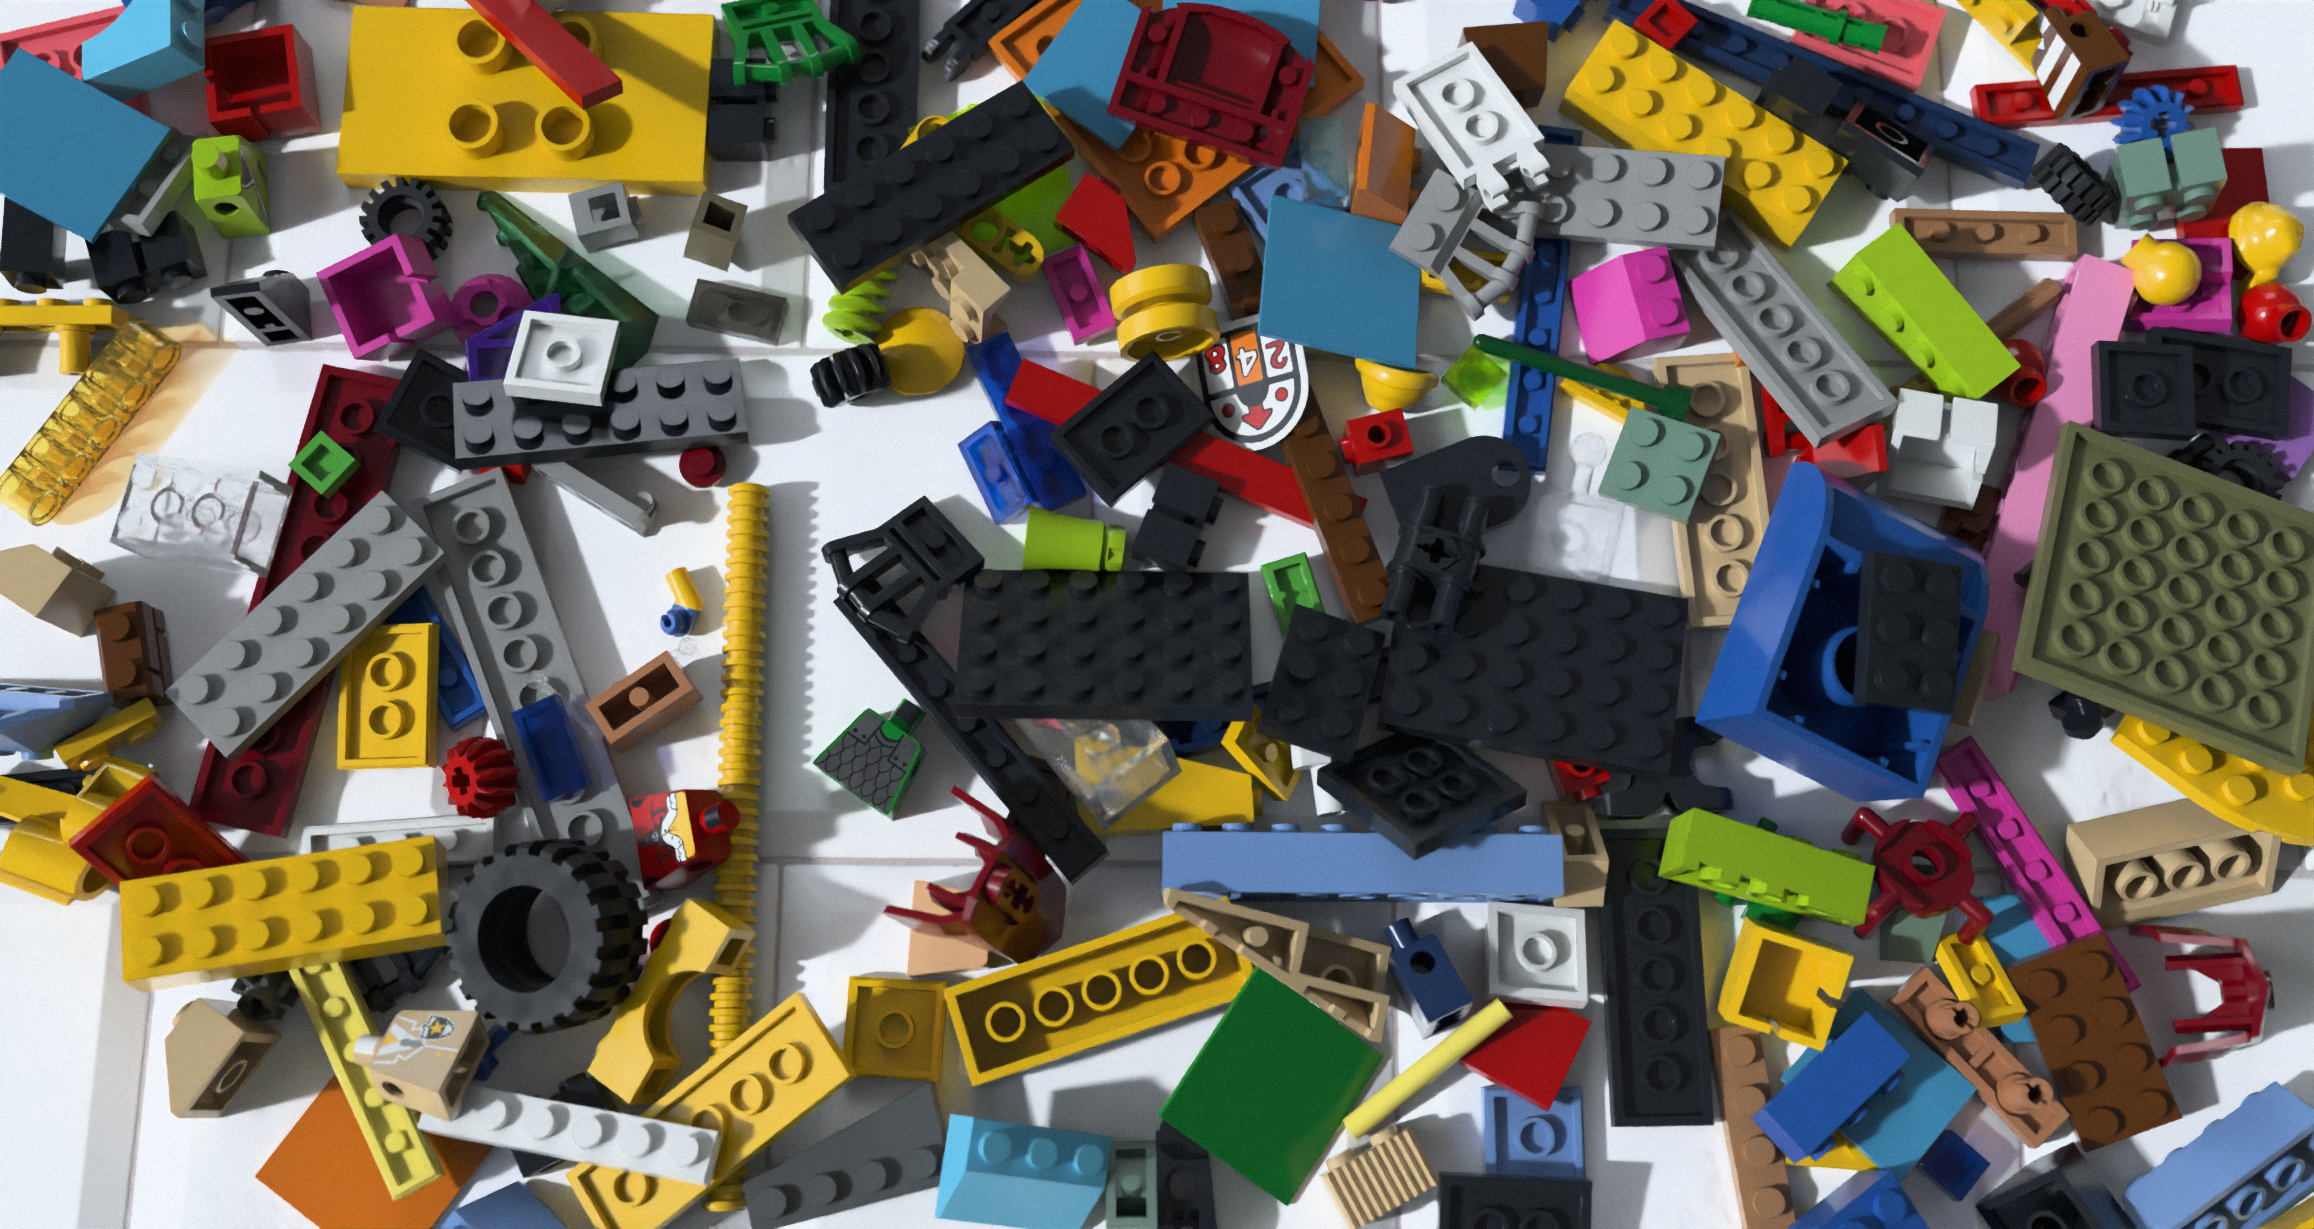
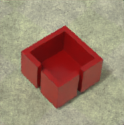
[204,24,322,143]

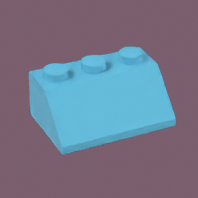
[934,1114,1112,1229]

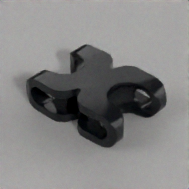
[1594,717,1735,821]

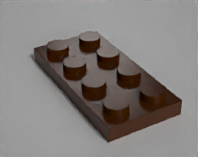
[2003,930,2182,1153]

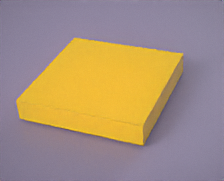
[843,976,949,1082]

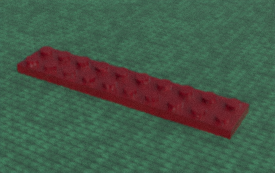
[189,364,402,839]

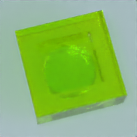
[1440,344,1508,411]

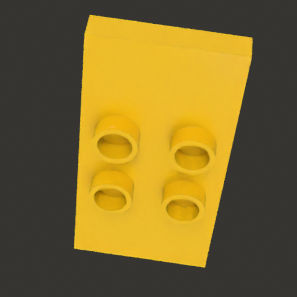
[336,6,720,196]

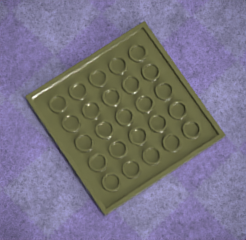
[2011,420,2314,777]

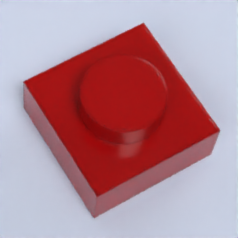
[1632,0,1699,52]

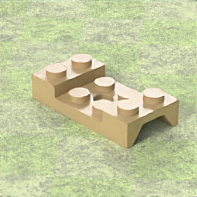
[904,231,1011,351]

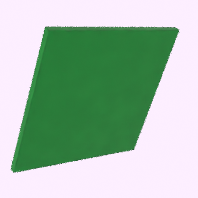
[1157,966,1384,1206]

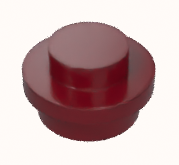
[679,446,727,488]

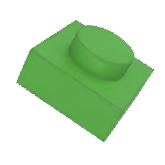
[288,431,361,500]

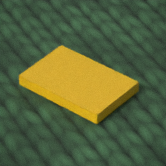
[337,623,439,771]

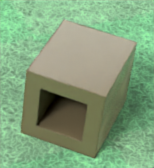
[683,190,748,272]

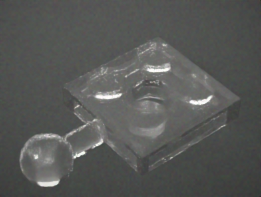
[1513,432,1627,585]

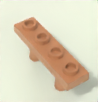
[1886,967,2070,1149]

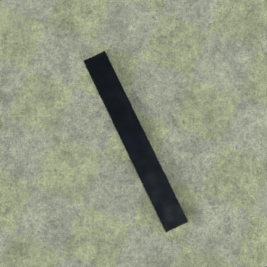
[832,580,1110,886]

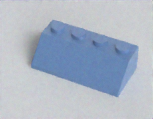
[2121,1081,2314,1229]

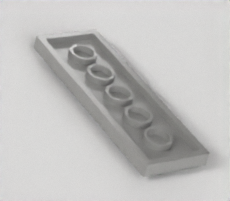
[1443,143,1726,252]
[1653,206,1898,449]
[164,490,451,762]

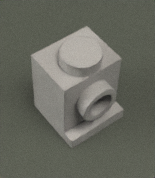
[568,181,645,254]

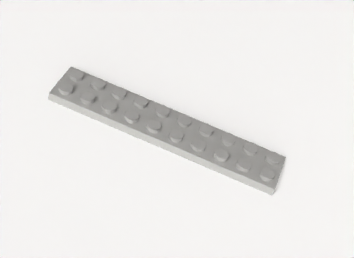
[411,467,666,939]

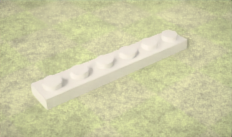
[417,1085,723,1187]

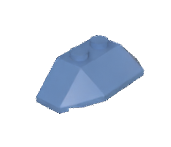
[0,683,113,760]

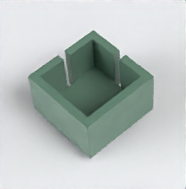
[2104,126,2228,231]

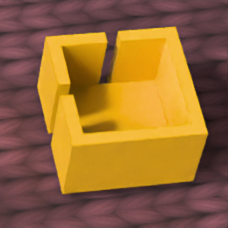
[1715,916,1854,1052]

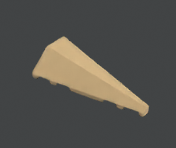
[1163,888,1392,1043]

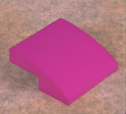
[2129,238,2233,332]

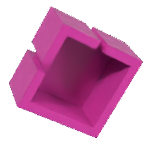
[316,233,459,362]

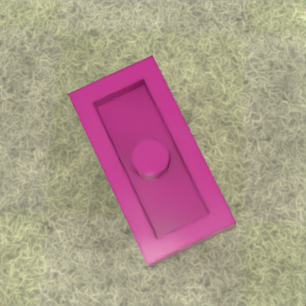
[1042,244,1117,347]

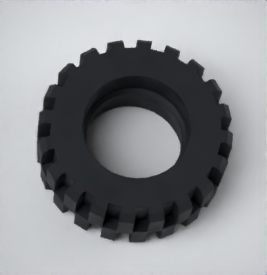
[446,838,649,1035]

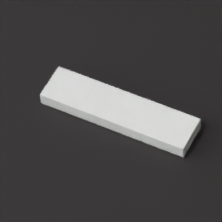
[302,814,501,866]

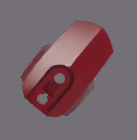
[883,785,1066,964]
[2128,925,2275,1068]

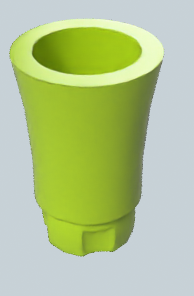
[1022,505,1126,572]

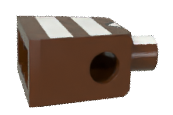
[2031,6,2131,124]

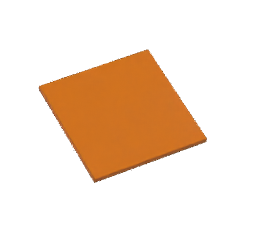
[254,1073,495,1229]

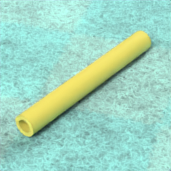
[1343,997,1513,1139]

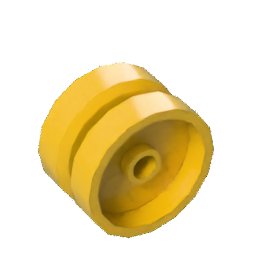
[1110,264,1220,363]

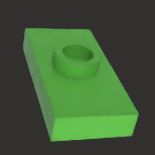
[1259,551,1326,640]

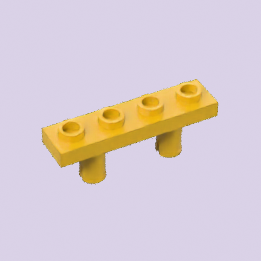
[0,298,133,376]

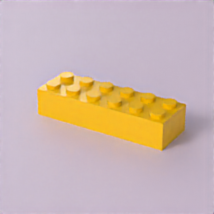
[1558,19,1848,253]
[119,835,452,993]
[943,896,1253,1087]

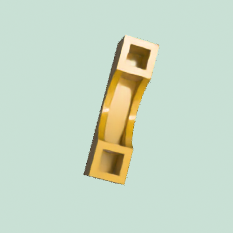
[587,897,756,1104]

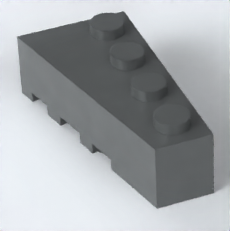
[742,1081,947,1229]

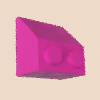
[1566,245,1691,366]

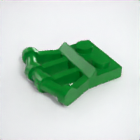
[720,0,861,86]

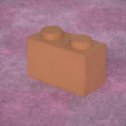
[585,650,704,753]

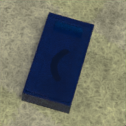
[511,694,594,803]

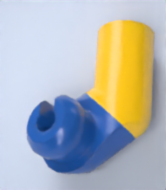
[660,567,703,637]

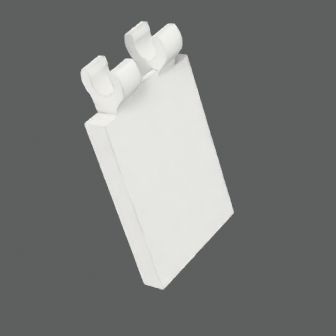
[1393,41,1550,213]

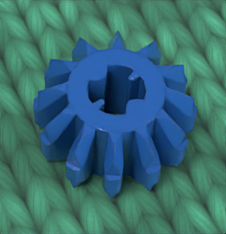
[2109,85,2196,160]

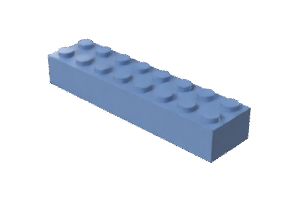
[1161,823,1564,904]

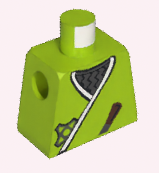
[191,135,270,240]

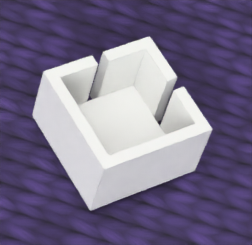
[1876,388,1998,510]

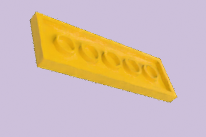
[565,992,857,1229]

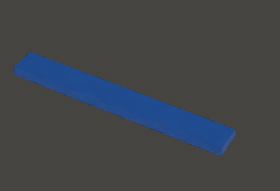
[1497,124,1583,476]

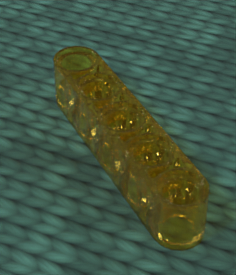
[0,317,182,527]

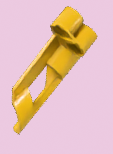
[0,755,160,906]

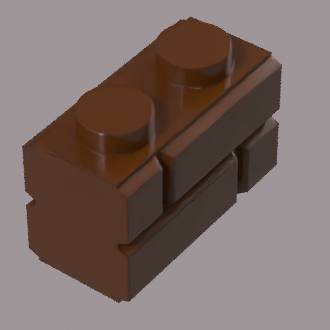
[93,601,174,710]

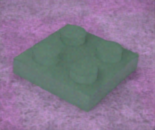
[1598,406,1722,525]

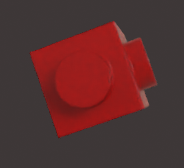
[1338,408,1414,477]

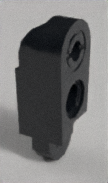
[1156,1120,1217,1229]

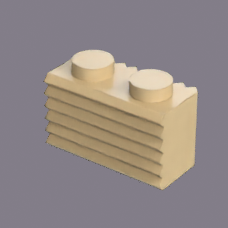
[1319,1124,1440,1229]

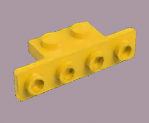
[1955,0,2043,78]

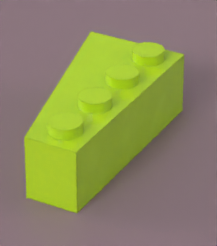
[1826,222,2021,404]
[1658,807,1876,928]

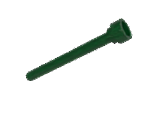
[1472,333,1694,422]

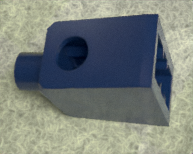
[1384,917,1473,1040]

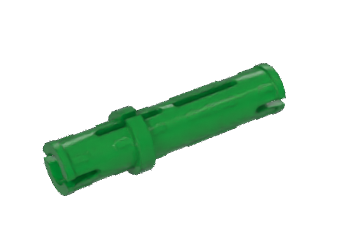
[1746,0,1888,55]

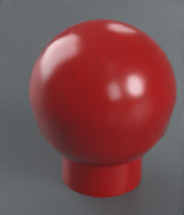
[2235,282,2312,345]
[1988,339,2048,407]

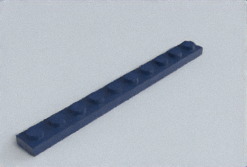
[1602,0,2041,190]

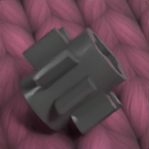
[231,970,300,1022]

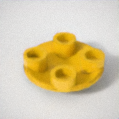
[874,307,965,397]

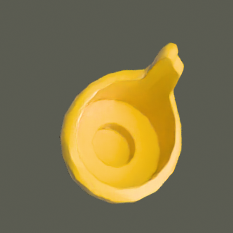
[2229,201,2304,298]
[1355,358,1439,412]

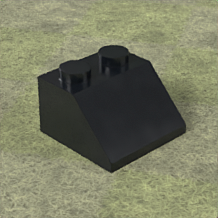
[1826,98,1937,203]
[1975,1142,2136,1229]

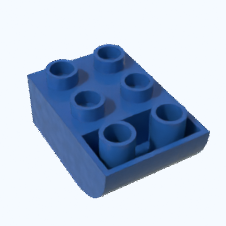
[1694,461,1990,802]

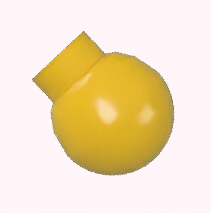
[2120,233,2202,306]

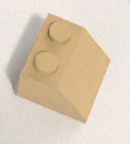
[0,543,116,638]
[164,997,283,1119]

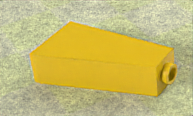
[1074,736,1263,838]

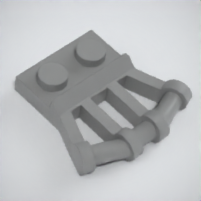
[1389,168,1545,322]

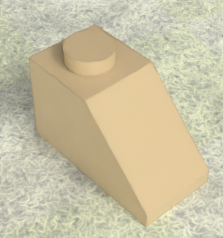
[1542,800,1609,908]

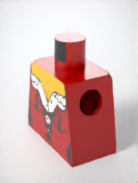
[629,789,740,890]

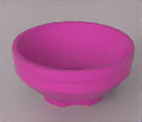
[451,273,534,347]

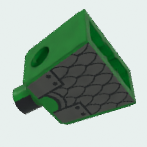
[813,698,927,821]

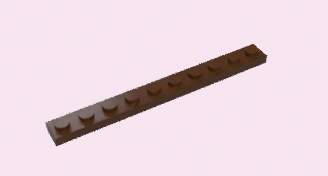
[1191,198,1389,626]

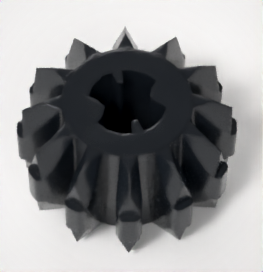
[810,343,892,409]

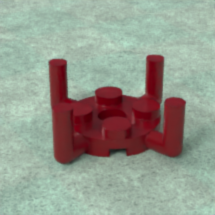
[1841,806,1994,945]

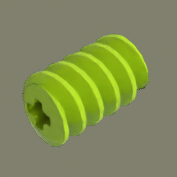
[822,259,905,346]

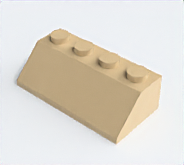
[2064,798,2281,931]

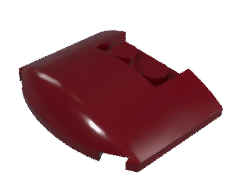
[1107,2,1315,170]

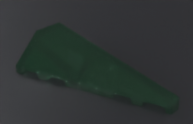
[476,191,660,369]

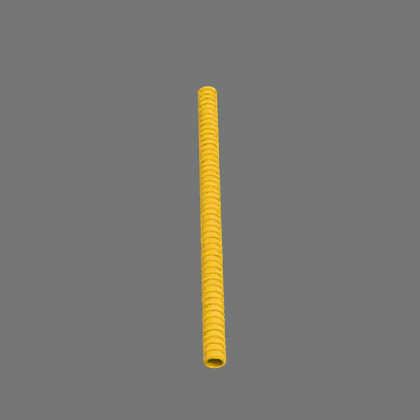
[702,482,770,1211]

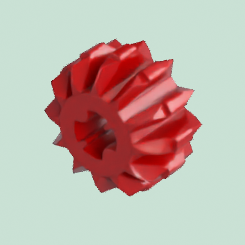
[441,736,522,820]

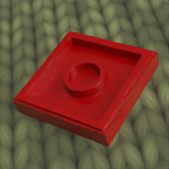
[1458,1001,1592,1112]

